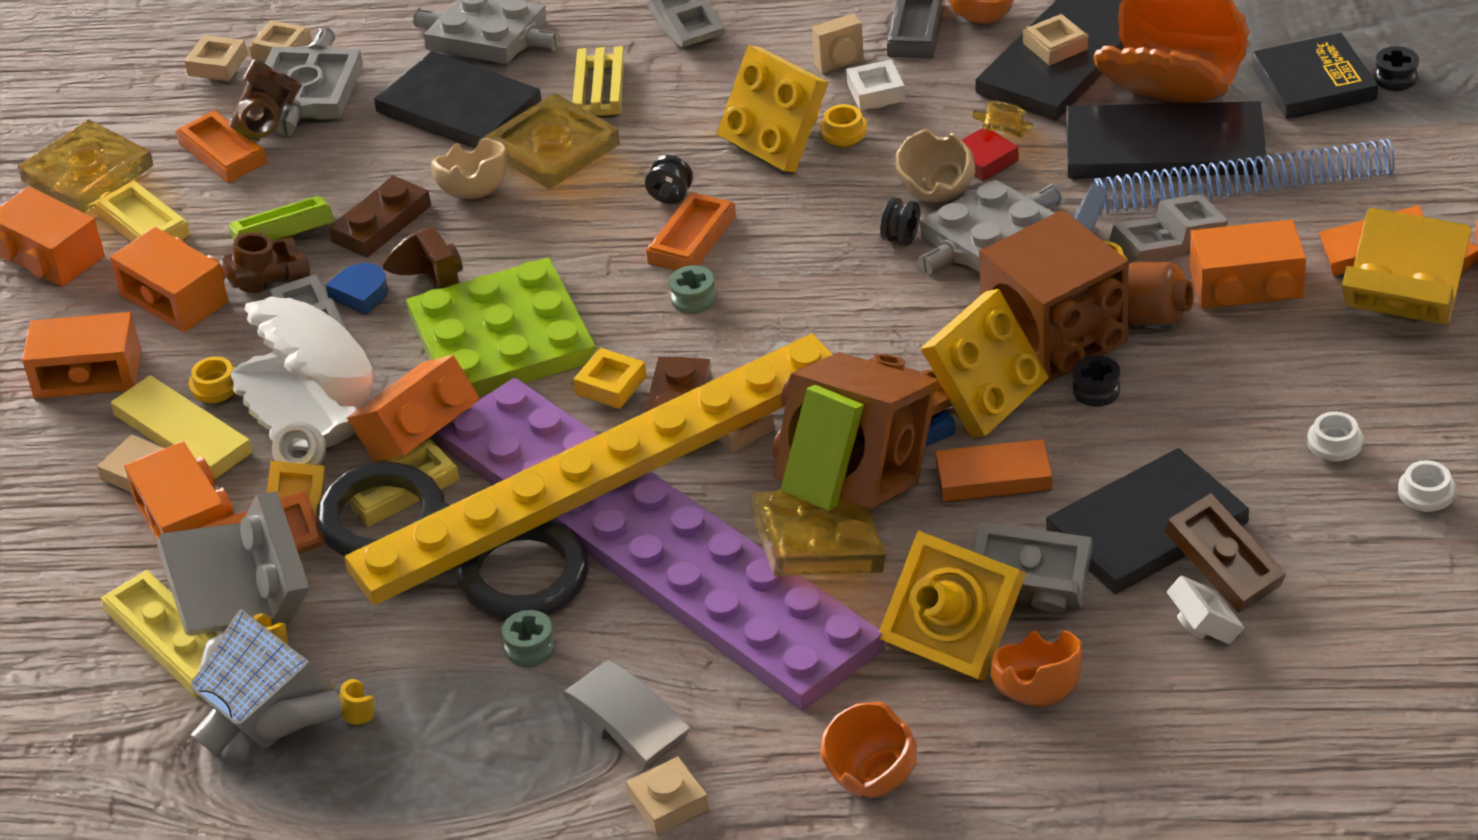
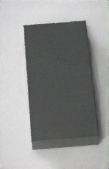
[887,0,945,58]

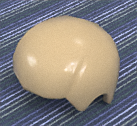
[895,128,975,203]
[431,138,507,199]

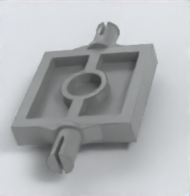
[413,0,560,64]
[250,27,363,136]
[918,179,1062,275]

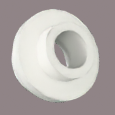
[1307,412,1363,462]
[272,421,326,465]
[1398,460,1456,512]

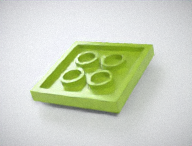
[406,257,596,397]

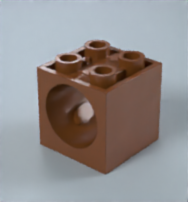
[979,210,1129,384]
[773,352,937,509]

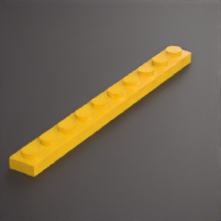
[344,333,833,606]

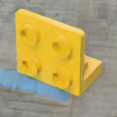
[1342,208,1471,326]

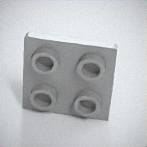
[157,492,310,636]

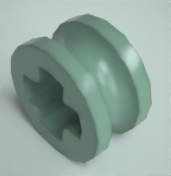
[669,265,716,314]
[502,610,555,667]

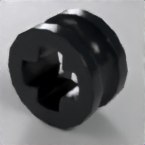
[1374,46,1419,91]
[645,155,694,204]
[880,197,921,246]
[1073,355,1120,407]

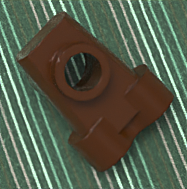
[229,59,302,142]
[222,233,310,293]

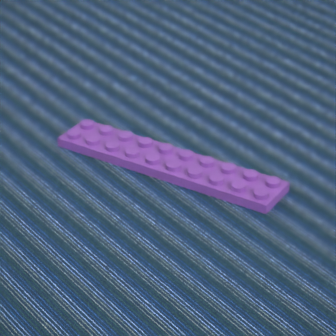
[435,377,885,711]

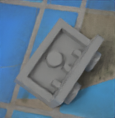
[973,521,1093,613]

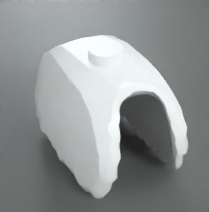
[231,296,373,451]

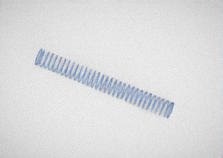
[1093,138,1395,215]

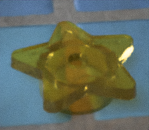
[972,101,1034,137]

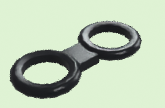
[316,461,589,619]

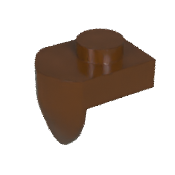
[382,226,463,289]

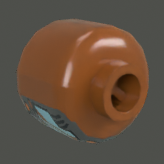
[1128,261,1194,329]

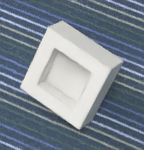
[846,59,905,111]
[1167,575,1245,644]

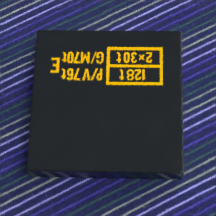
[1251,33,1378,119]

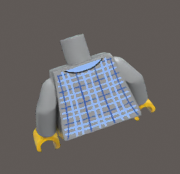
[190,609,375,757]

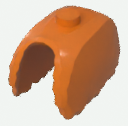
[1094,0,1250,103]

